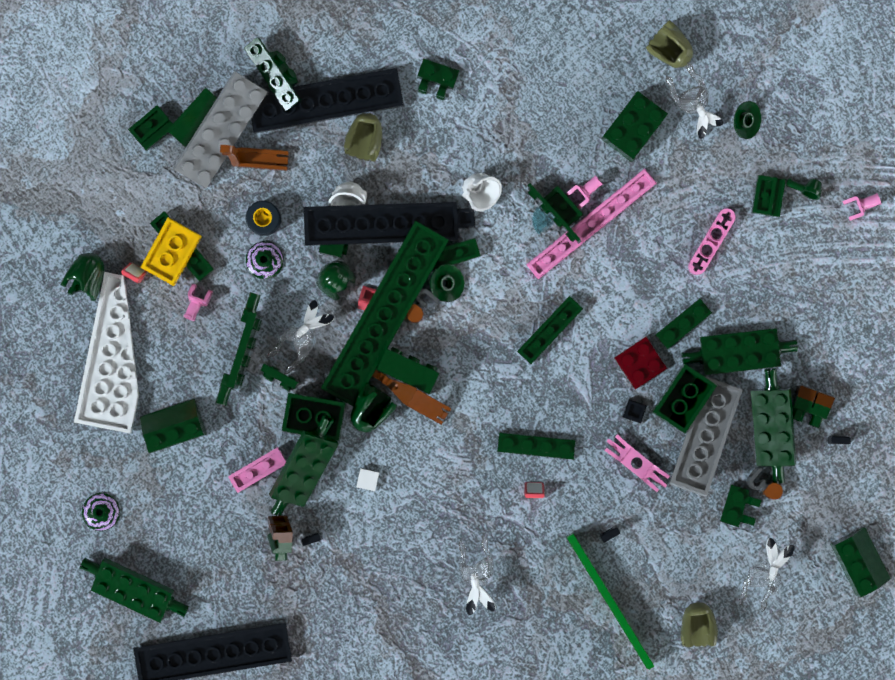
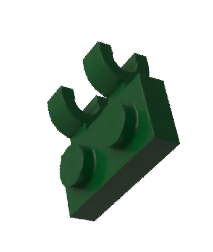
[417,58,459,101]
[261,364,299,392]
[720,485,761,527]

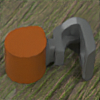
[407,289,438,323]
[746,468,783,500]

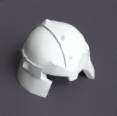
[462,173,502,211]
[328,182,367,206]

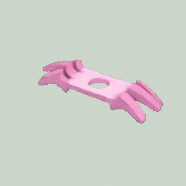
[604,434,670,492]

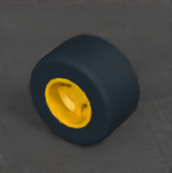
[246,201,281,236]

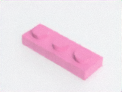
[228,447,286,493]

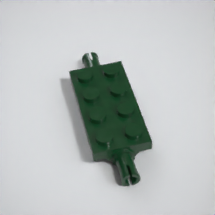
[215,292,262,406]
[681,328,798,375]
[751,368,796,484]
[269,415,339,516]
[79,557,189,623]

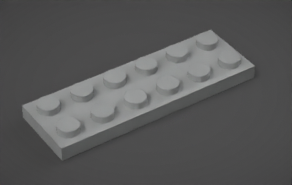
[173,71,267,188]
[669,377,743,497]

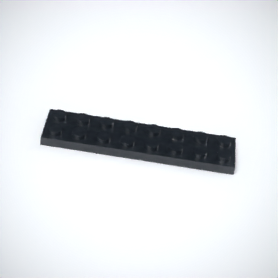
[251,68,404,134]
[303,202,458,246]
[133,622,293,680]

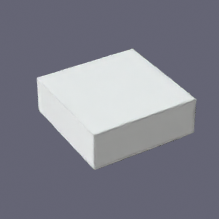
[356,468,379,491]

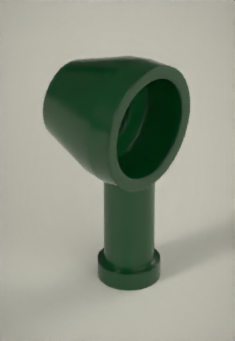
[785,178,822,200]

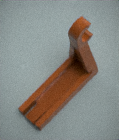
[220,145,289,171]
[372,370,451,425]

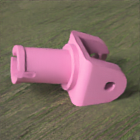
[566,175,603,210]
[842,193,881,221]
[184,283,213,321]

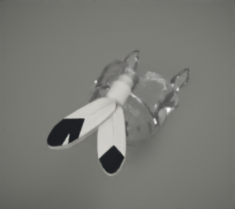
[665,62,723,139]
[266,300,334,374]
[458,535,496,615]
[739,538,795,612]

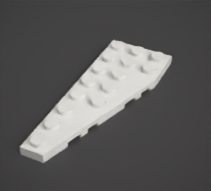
[74,272,139,434]

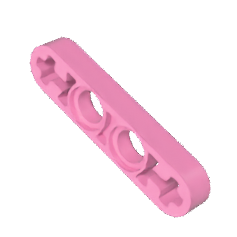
[688,208,736,275]

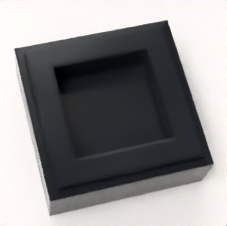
[457,208,475,228]
[622,399,647,424]
[828,436,851,444]
[599,526,621,543]
[301,532,322,546]

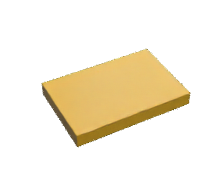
[140,217,202,286]

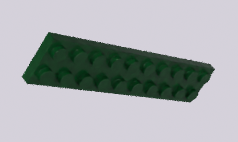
[321,221,449,406]

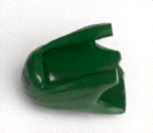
[60,253,104,301]
[316,261,356,301]
[351,383,397,433]

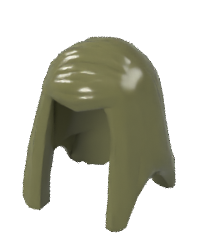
[646,20,693,68]
[344,113,382,161]
[681,602,718,647]

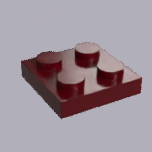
[614,337,667,390]

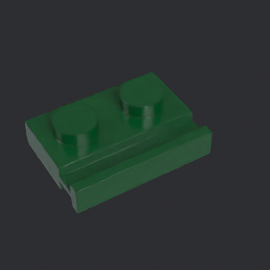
[128,105,173,151]
[751,175,786,218]

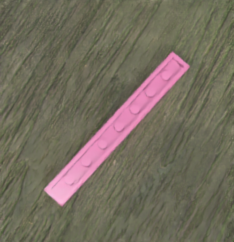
[526,168,656,279]

